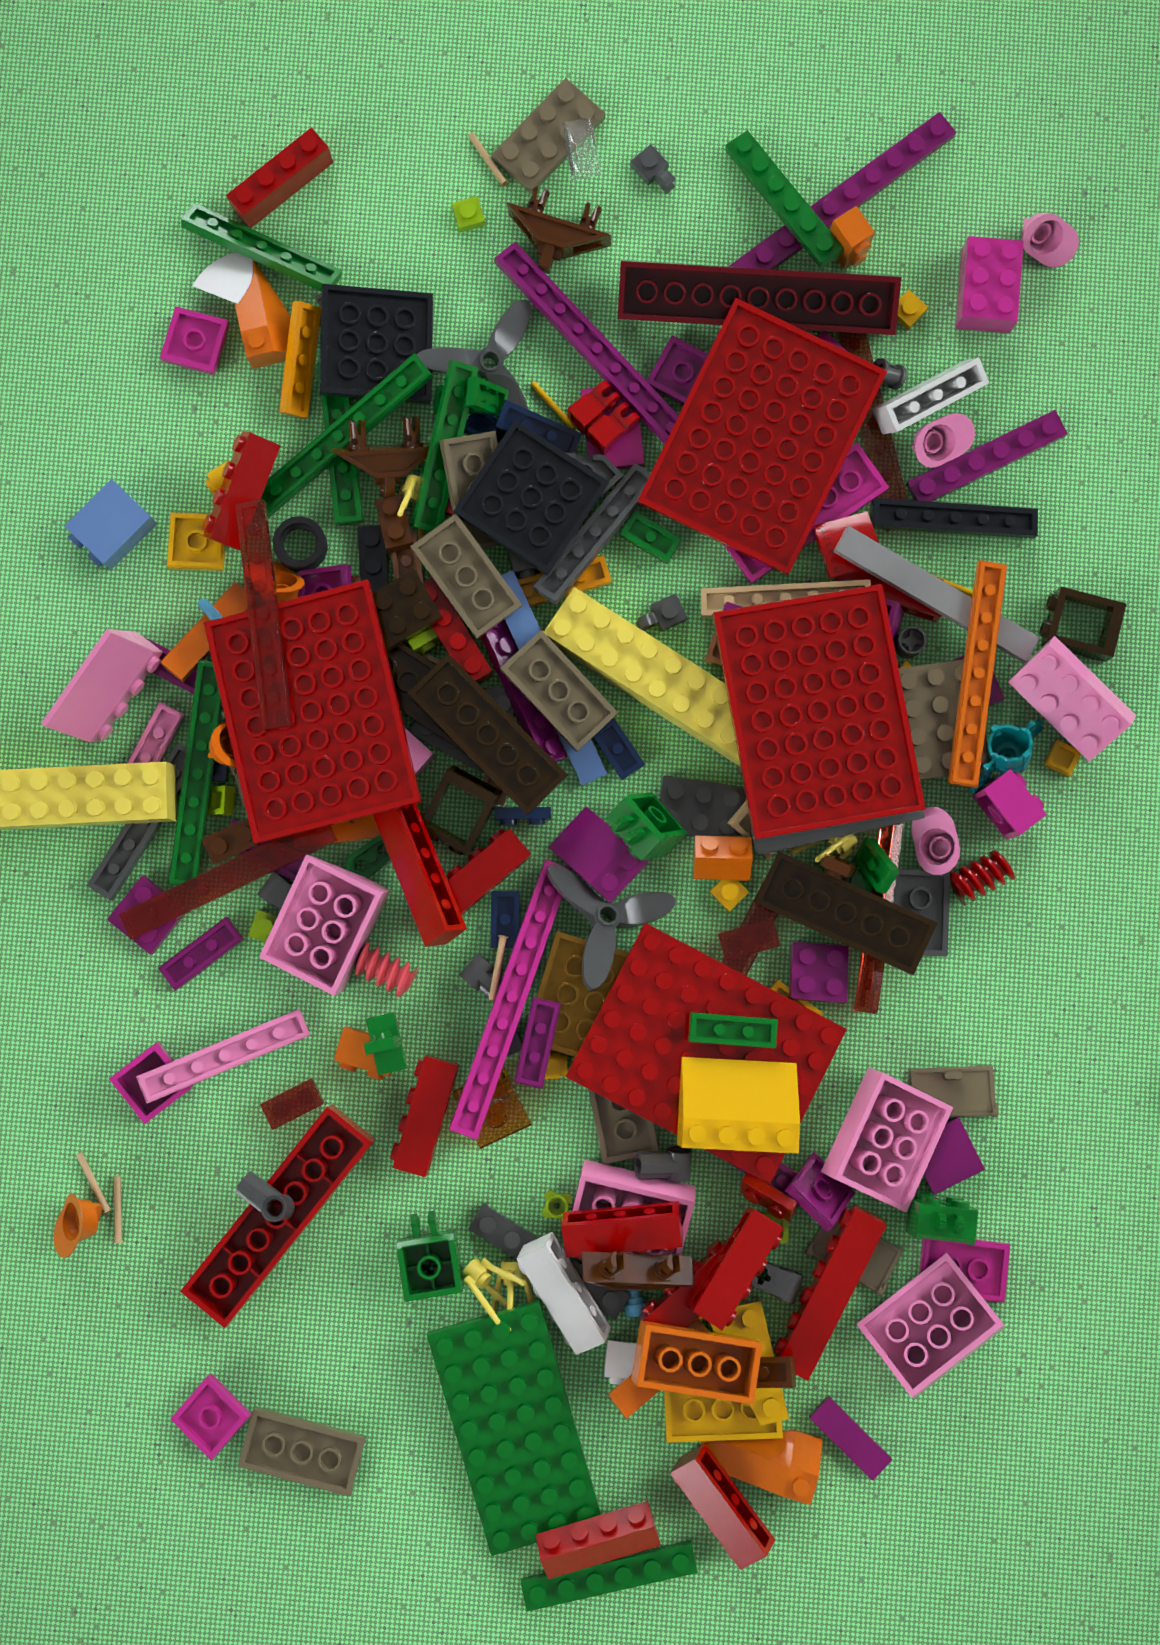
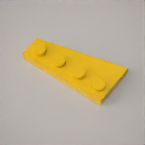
[710,1300,789,1425]
[664,1391,783,1443]

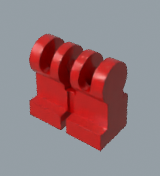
[567,381,640,455]

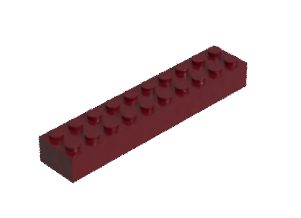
[617,260,902,335]

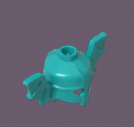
[969,718,1044,794]

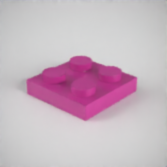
[160,306,230,376]
[171,1374,252,1460]

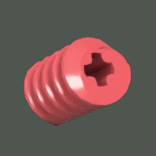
[355,941,419,997]

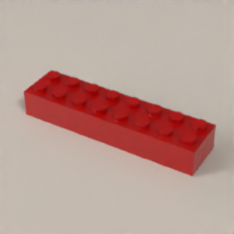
[180,1104,376,1328]

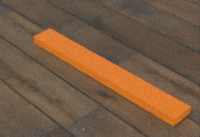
[947,560,1007,788]

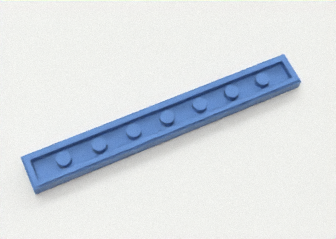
[501,570,607,786]

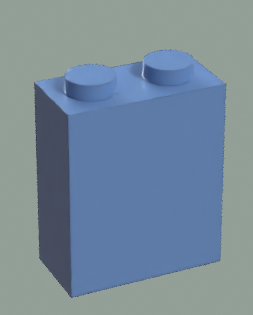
[64,479,158,570]

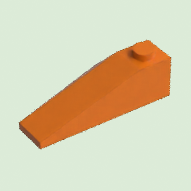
[235,260,291,369]
[700,1430,823,1505]

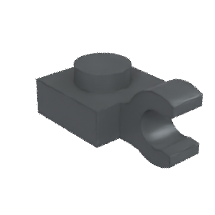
[630,144,675,194]
[636,593,687,632]

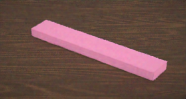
[136,1009,310,1104]

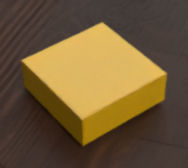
[1043,739,1081,777]

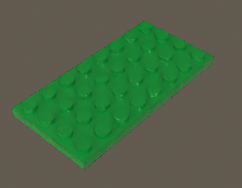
[427,1299,602,1556]

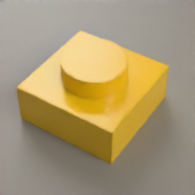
[897,289,929,330]
[709,880,749,912]

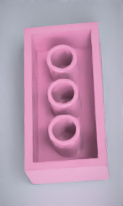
[1008,636,1136,762]

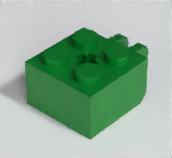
[605,792,688,861]
[906,1193,978,1246]
[396,1210,465,1302]

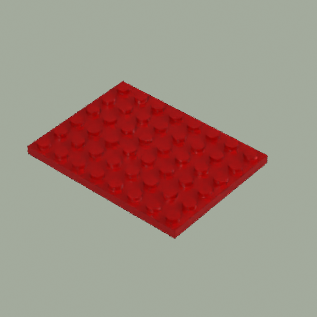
[637,298,887,575]
[204,579,422,844]
[712,584,926,840]
[565,923,847,1184]

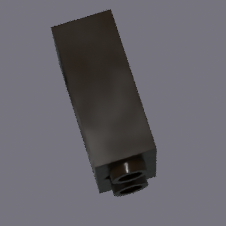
[1039,586,1127,662]
[423,765,503,855]

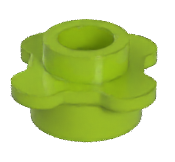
[542,1190,572,1221]

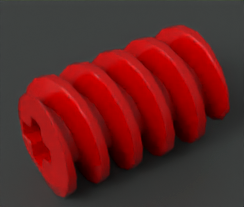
[950,850,1016,906]

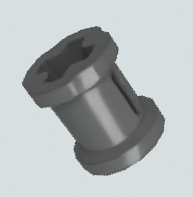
[873,358,907,390]

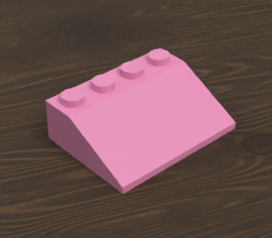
[41,629,163,742]
[259,854,391,996]
[821,1067,953,1213]
[563,1159,696,1256]
[856,1253,1005,1399]

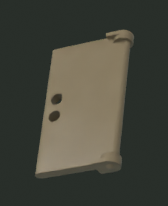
[910,1065,999,1118]
[805,1217,903,1297]

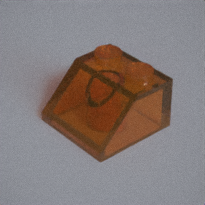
[453,1067,532,1149]

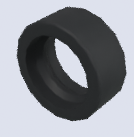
[272,516,328,572]

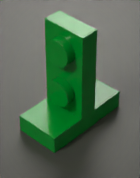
[434,377,509,418]
[363,1012,407,1075]

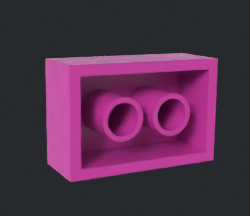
[955,236,1024,333]

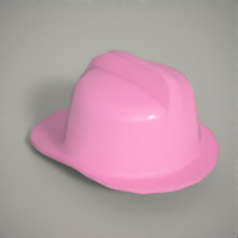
[1021,213,1079,267]
[911,413,975,468]
[911,807,960,875]

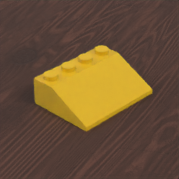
[677,1057,800,1154]

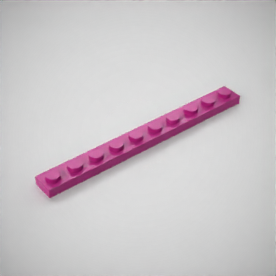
[449,860,572,1140]

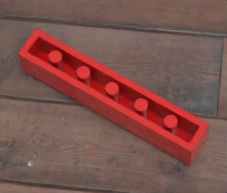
[373,804,467,947]
[773,1203,887,1381]

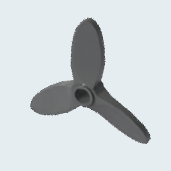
[417,300,531,410]
[547,864,676,991]

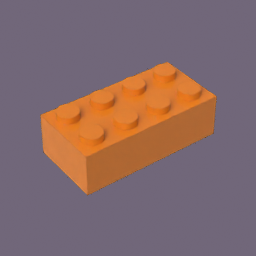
[631,1320,763,1405]

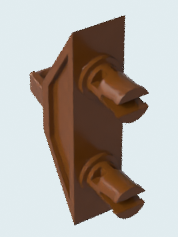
[507,186,611,274]
[328,416,430,498]
[581,1251,694,1291]

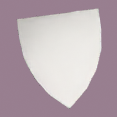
[192,252,253,304]

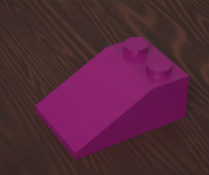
[548,806,649,903]

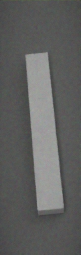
[833,526,1040,663]

